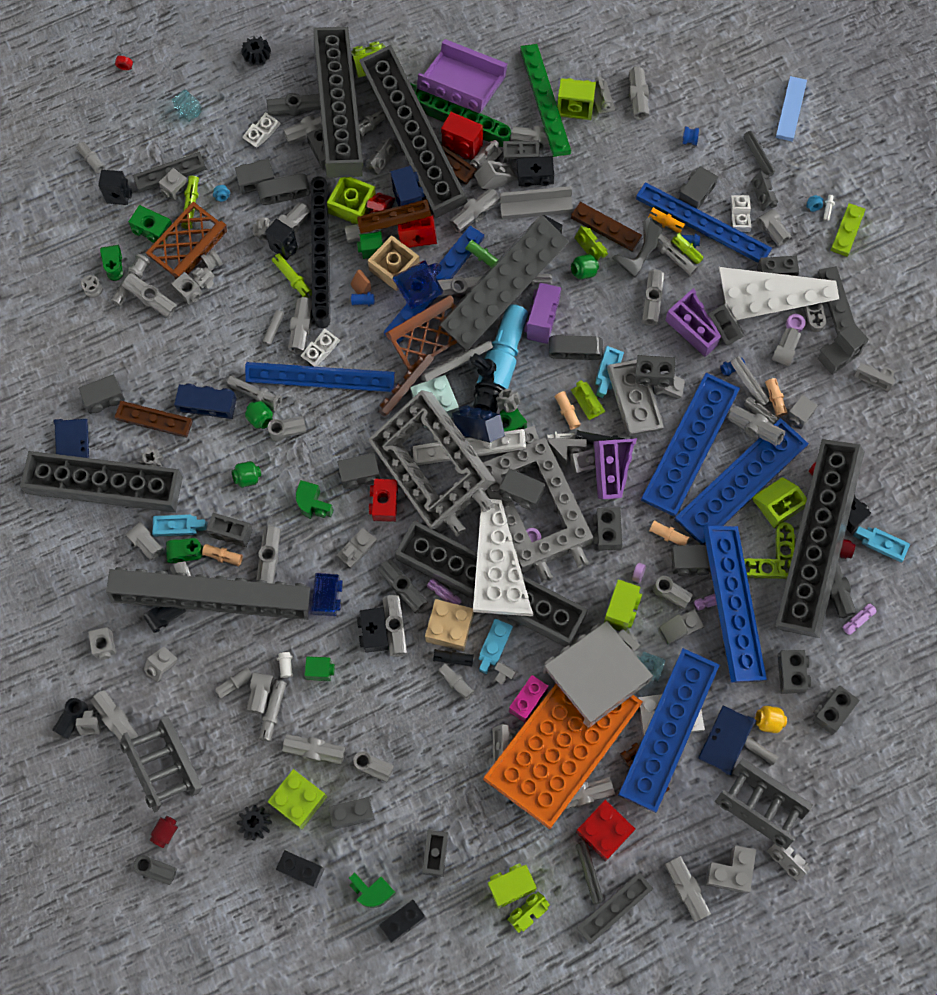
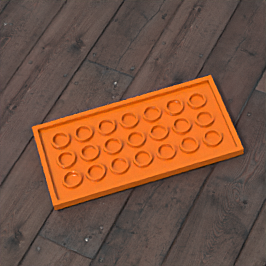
[483,684,643,829]

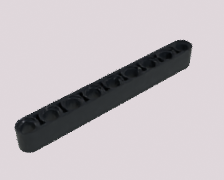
[311,176,331,329]

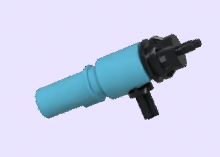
[469,304,528,413]

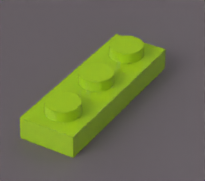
[830,203,866,257]

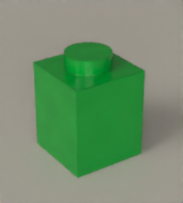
[357,232,383,259]
[305,656,335,681]

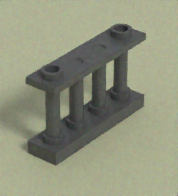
[120,716,202,813]
[715,758,813,850]

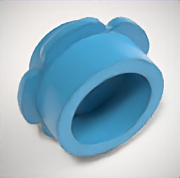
[213,185,230,202]
[806,195,824,212]

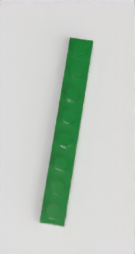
[520,44,571,157]

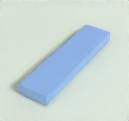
[775,76,807,142]

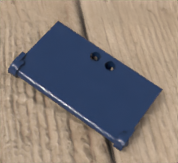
[53,419,89,458]
[698,705,757,775]

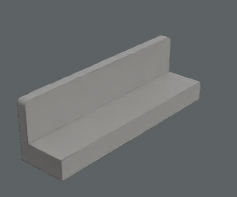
[500,186,573,220]

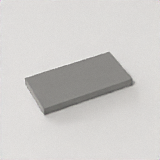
[419,341,493,382]
[607,360,664,436]

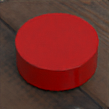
[115,56,133,70]

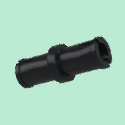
[433,649,474,667]

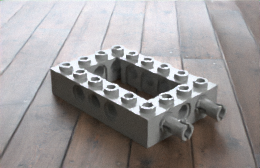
[368,390,496,537]
[483,437,593,583]

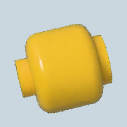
[755,706,787,733]

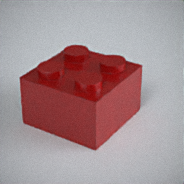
[441,112,483,160]
[576,800,635,862]

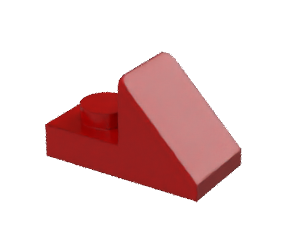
[366,193,395,214]

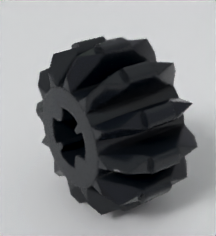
[241,36,271,66]
[237,805,272,841]

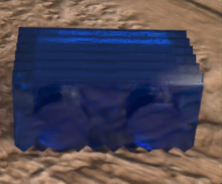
[311,573,343,616]

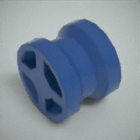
[682,126,699,146]

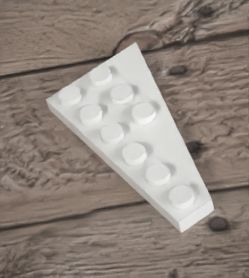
[719,267,839,320]
[473,499,533,616]

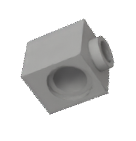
[171,272,202,305]
[786,395,818,429]
[88,627,116,660]

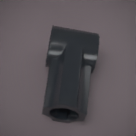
[143,607,186,633]
[53,698,88,739]

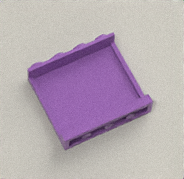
[417,39,507,113]

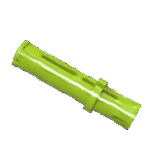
[181,176,199,229]
[272,253,312,298]

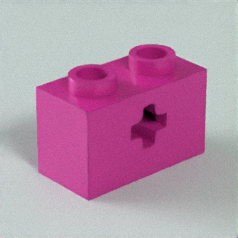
[509,675,548,723]

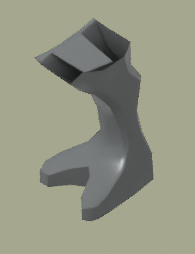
[612,217,663,278]

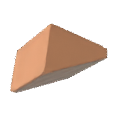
[351,269,371,294]

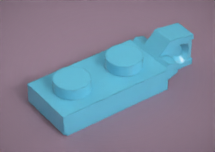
[595,346,624,398]
[152,514,207,537]
[853,526,910,563]
[479,619,513,674]

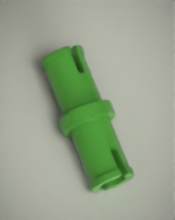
[465,239,498,267]

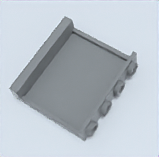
[543,621,653,728]

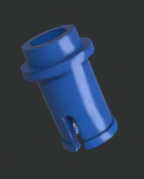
[682,233,700,248]
[351,292,375,306]
[720,357,746,376]

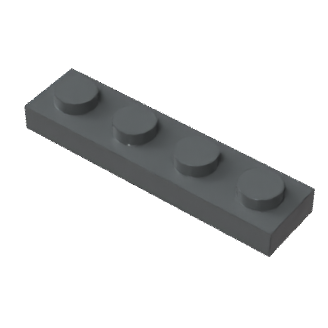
[133,152,207,193]
[818,266,855,336]
[577,872,653,945]

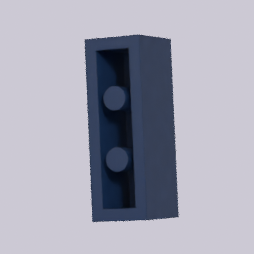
[174,383,237,419]
[452,405,505,443]

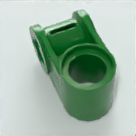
[100,244,123,281]
[166,538,203,563]

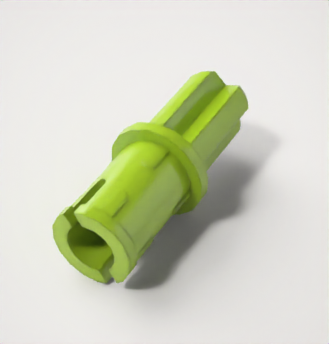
[671,233,704,264]

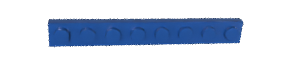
[636,182,772,263]
[384,226,484,345]
[245,362,395,392]

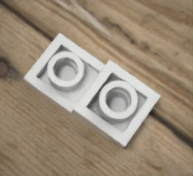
[242,112,280,148]
[731,195,751,232]
[301,328,340,367]

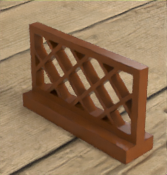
[146,202,227,280]
[385,295,456,370]

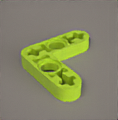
[744,522,795,579]

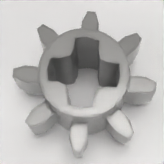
[253,218,273,240]
[192,267,215,290]
[496,389,521,412]
[139,448,164,467]

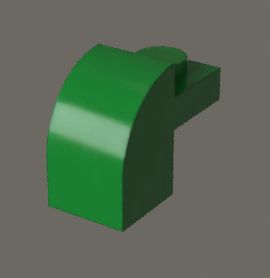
[296,480,334,519]
[349,872,396,908]

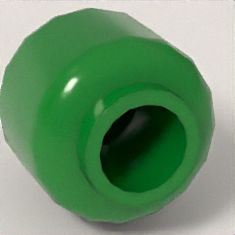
[571,254,599,280]
[245,401,273,429]
[232,461,261,488]

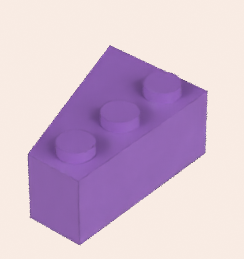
[524,283,561,344]
[665,288,721,357]
[594,438,637,499]

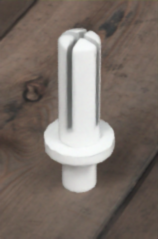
[823,195,835,221]
[547,432,575,440]

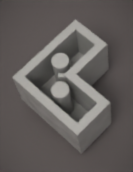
[705,845,756,894]

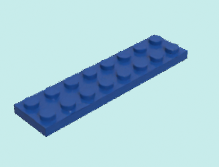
[641,373,740,517]
[674,418,809,545]
[703,526,767,683]
[618,648,720,813]

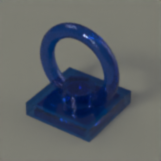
[392,260,444,309]

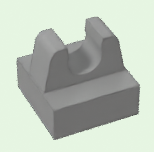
[494,662,518,684]
[76,710,101,735]

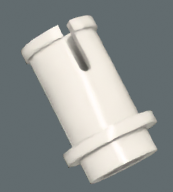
[277,652,293,678]

